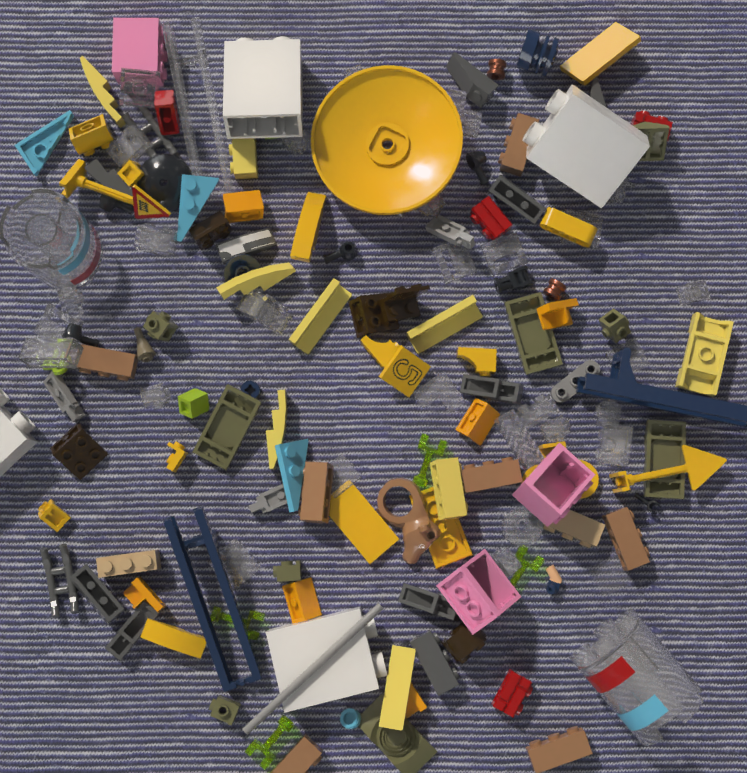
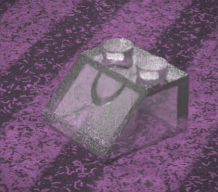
[119,68,160,108]
[595,425,633,468]
[208,538,263,592]

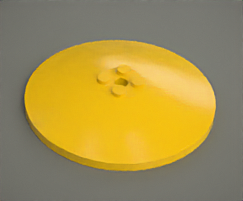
[311,65,463,215]

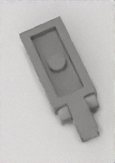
[425,214,476,249]
[43,371,85,422]
[248,484,301,513]

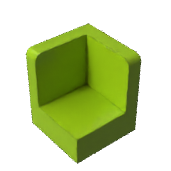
[177,388,209,419]

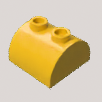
[68,114,114,157]

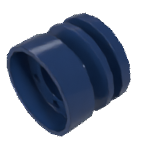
[516,29,559,77]

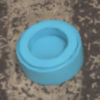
[340,708,361,729]

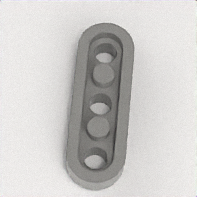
[550,360,600,403]

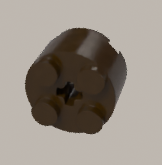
[441,622,487,664]

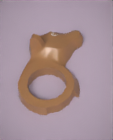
[376,478,441,564]

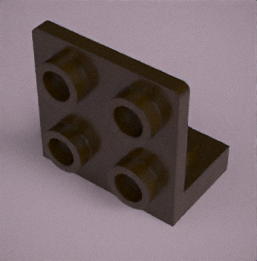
[189,211,233,250]
[379,284,430,323]
[348,293,400,338]
[50,422,108,480]

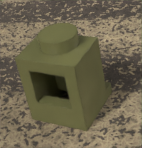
[273,560,302,582]
[208,695,241,726]

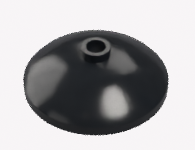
[137,154,193,211]

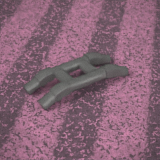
[122,102,179,158]
[40,543,79,618]

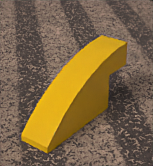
[290,192,326,263]

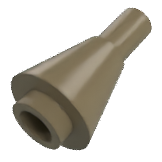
[134,327,156,362]

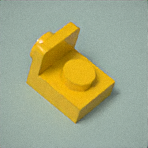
[166,441,188,473]
[38,499,71,532]

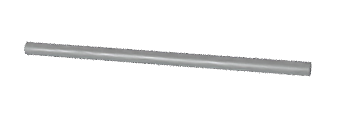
[242,603,384,735]

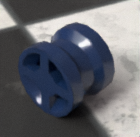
[241,381,261,399]

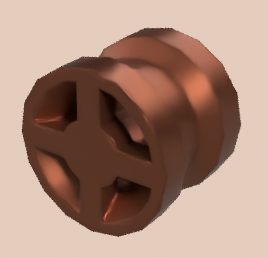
[487,59,507,80]
[543,278,567,301]

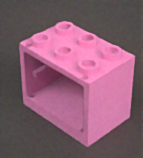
[112,18,168,86]
[512,443,596,527]
[436,549,521,635]

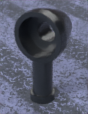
[466,151,489,186]
[99,194,134,215]
[323,241,358,264]
[62,323,99,347]

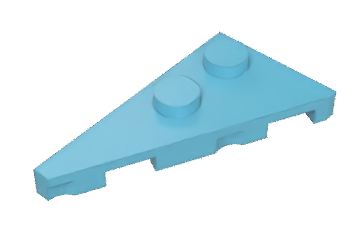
[15,110,74,176]
[177,174,219,242]
[275,439,309,513]

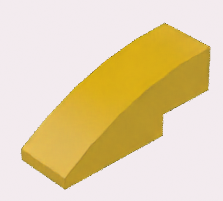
[140,618,206,659]

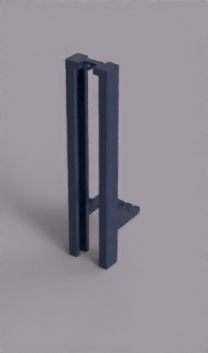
[576,347,747,427]
[163,506,262,692]

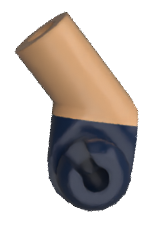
[545,564,562,595]

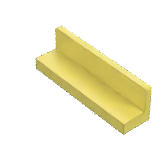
[289,278,352,355]
[406,295,483,354]
[379,645,416,731]

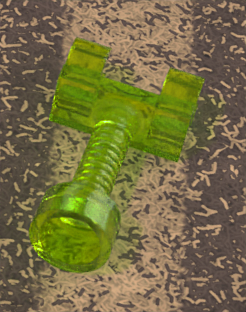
[412,433,447,488]
[510,544,545,587]
[211,606,265,640]
[244,715,295,770]

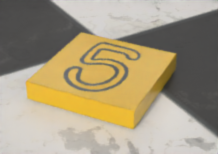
[379,345,431,397]

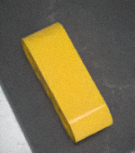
[539,207,598,248]

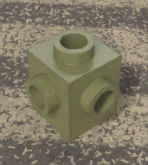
[598,308,631,343]
[143,311,178,342]

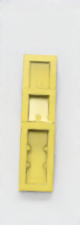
[80,56,126,128]
[216,262,296,300]
[266,390,287,470]

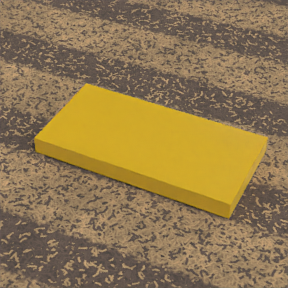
[560,22,641,86]
[329,480,399,564]
[409,487,472,569]

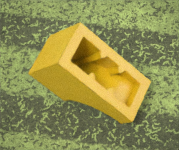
[360,335,400,370]
[457,347,497,377]

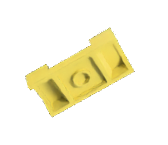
[675,312,734,397]

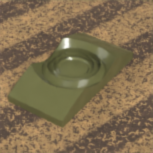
[633,122,670,161]
[504,292,563,375]
[193,384,262,470]
[643,419,686,499]
[359,693,438,773]

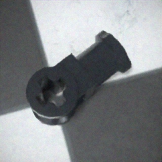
[493,266,534,294]

